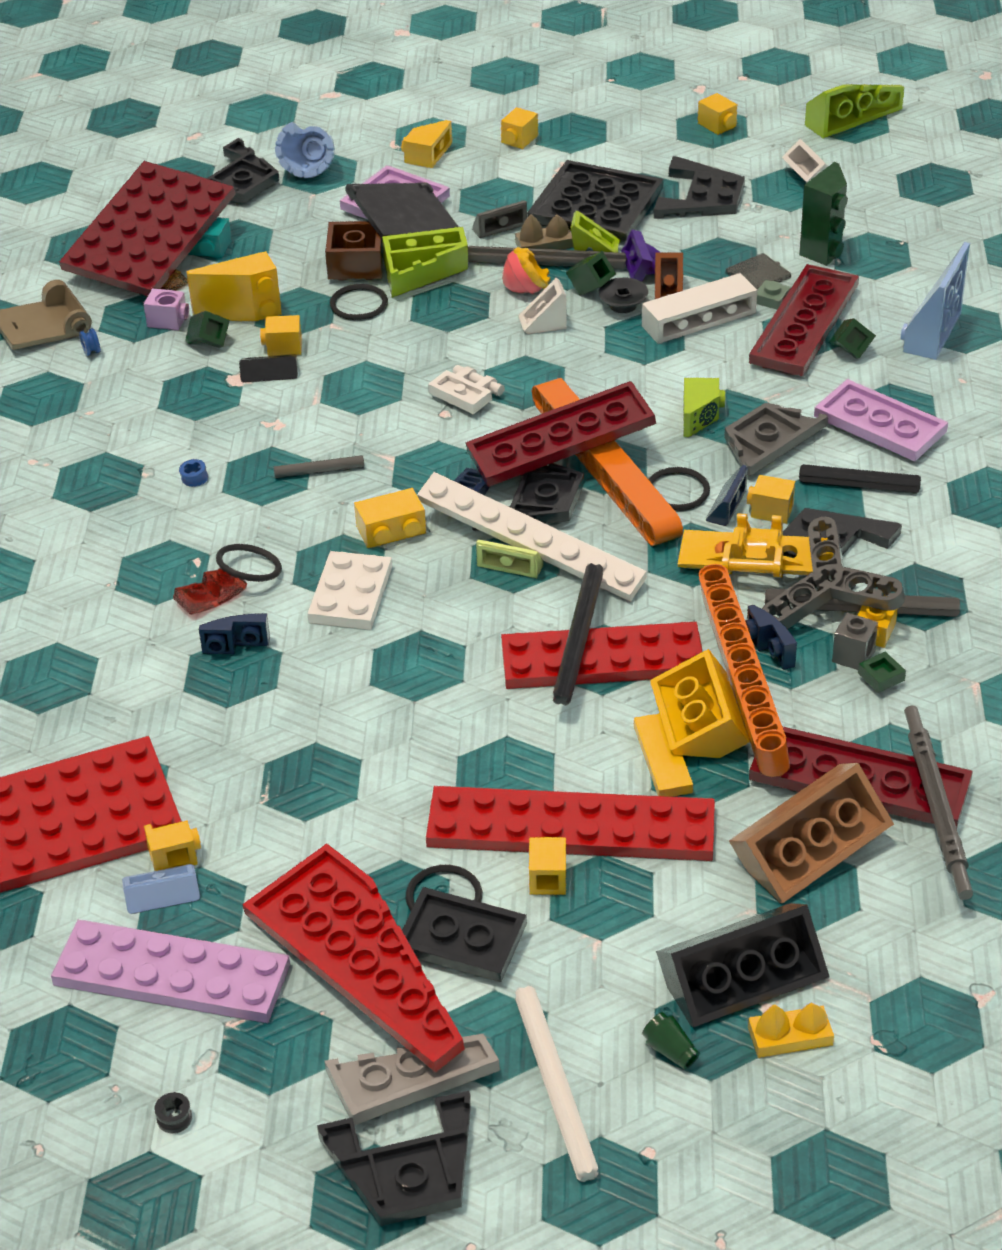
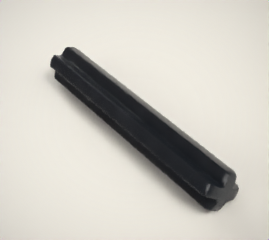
[799,464,921,493]

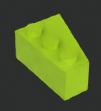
[382,227,468,298]

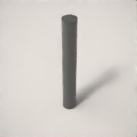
[273,455,365,478]

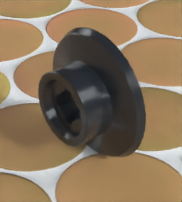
[598,277,648,313]

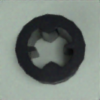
[154,1092,192,1134]

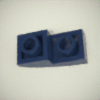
[745,605,797,670]
[198,613,270,654]

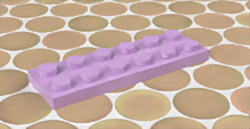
[51,919,290,1023]

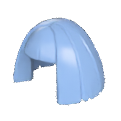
[275,122,335,178]

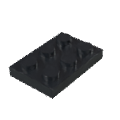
[402,887,527,982]

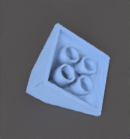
[900,242,970,360]

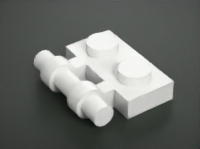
[428,365,504,414]

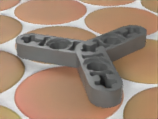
[762,517,905,629]

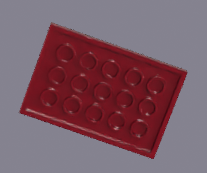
[59,161,235,296]

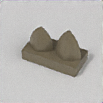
[515,214,574,250]

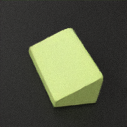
[476,539,543,578]

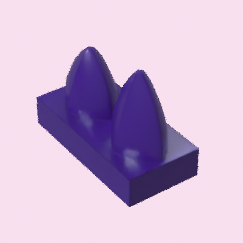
[621,229,660,282]

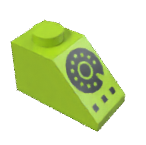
[683,378,725,437]

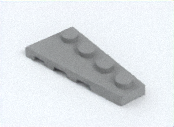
[324,1034,500,1126]

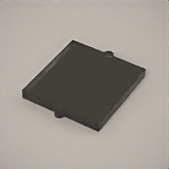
[725,253,791,290]

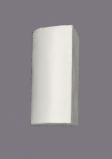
[782,139,828,183]

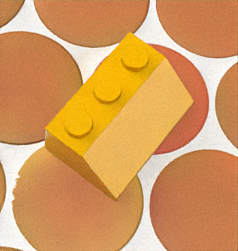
[650,649,750,758]

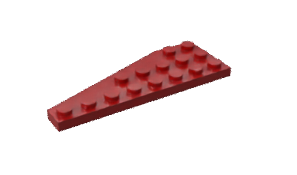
[242,844,465,1072]

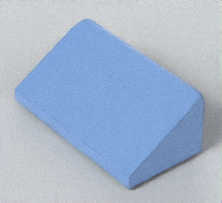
[122,864,200,914]

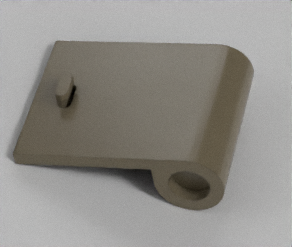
[0,279,92,350]

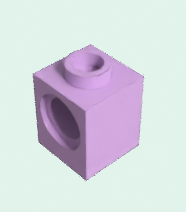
[144,288,189,330]

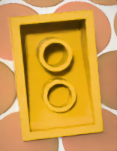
[186,251,282,321]

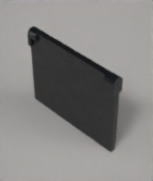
[345,182,459,239]

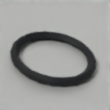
[330,284,388,320]
[648,467,710,511]
[216,544,282,582]
[405,865,482,911]

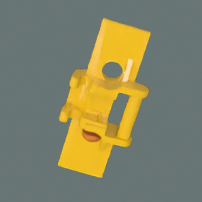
[678,513,834,578]

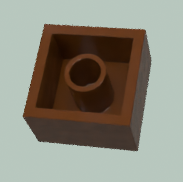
[325,221,383,281]

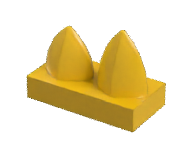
[748,1003,834,1058]

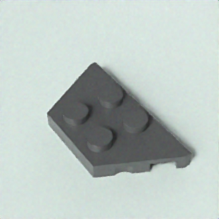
[724,402,828,476]

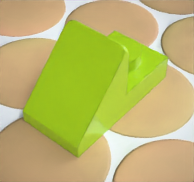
[571,210,620,252]

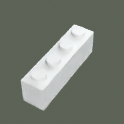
[642,273,757,344]

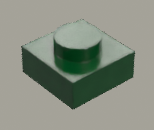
[858,651,906,693]

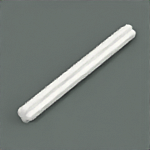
[515,986,598,1182]

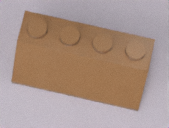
[729,763,894,903]

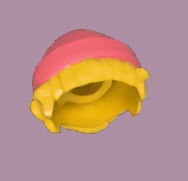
[502,247,551,294]

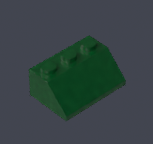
[799,162,848,266]

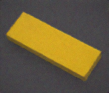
[634,713,693,797]

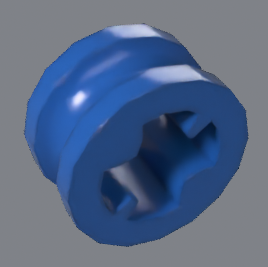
[79,328,101,356]
[179,459,208,487]

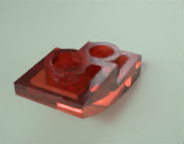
[173,568,247,615]

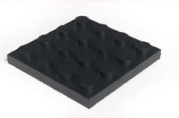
[527,160,663,242]

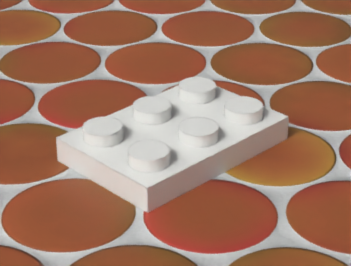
[307,551,392,630]

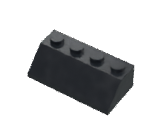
[656,903,830,1027]

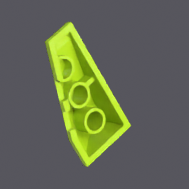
[805,84,905,138]

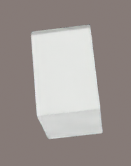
[518,278,567,334]

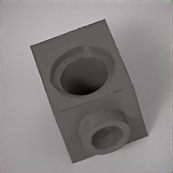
[832,613,878,670]

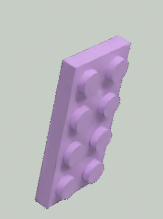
[814,379,948,461]

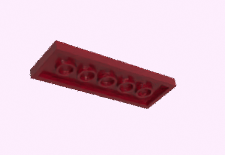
[749,264,859,376]
[465,381,656,487]
[749,726,973,828]

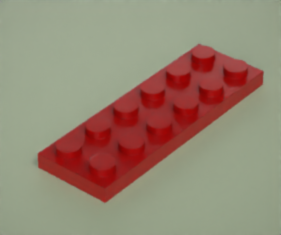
[501,621,702,689]

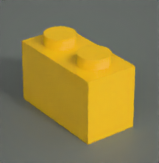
[354,488,426,549]

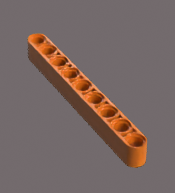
[532,378,683,546]
[699,564,790,777]

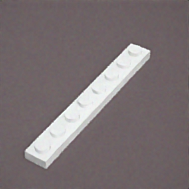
[417,472,647,602]

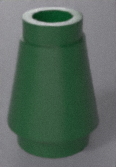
[642,1012,700,1070]

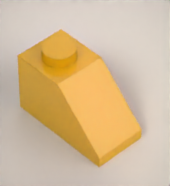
[401,120,452,168]

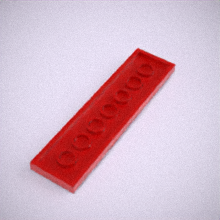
[426,786,715,861]

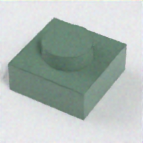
[756,280,791,310]

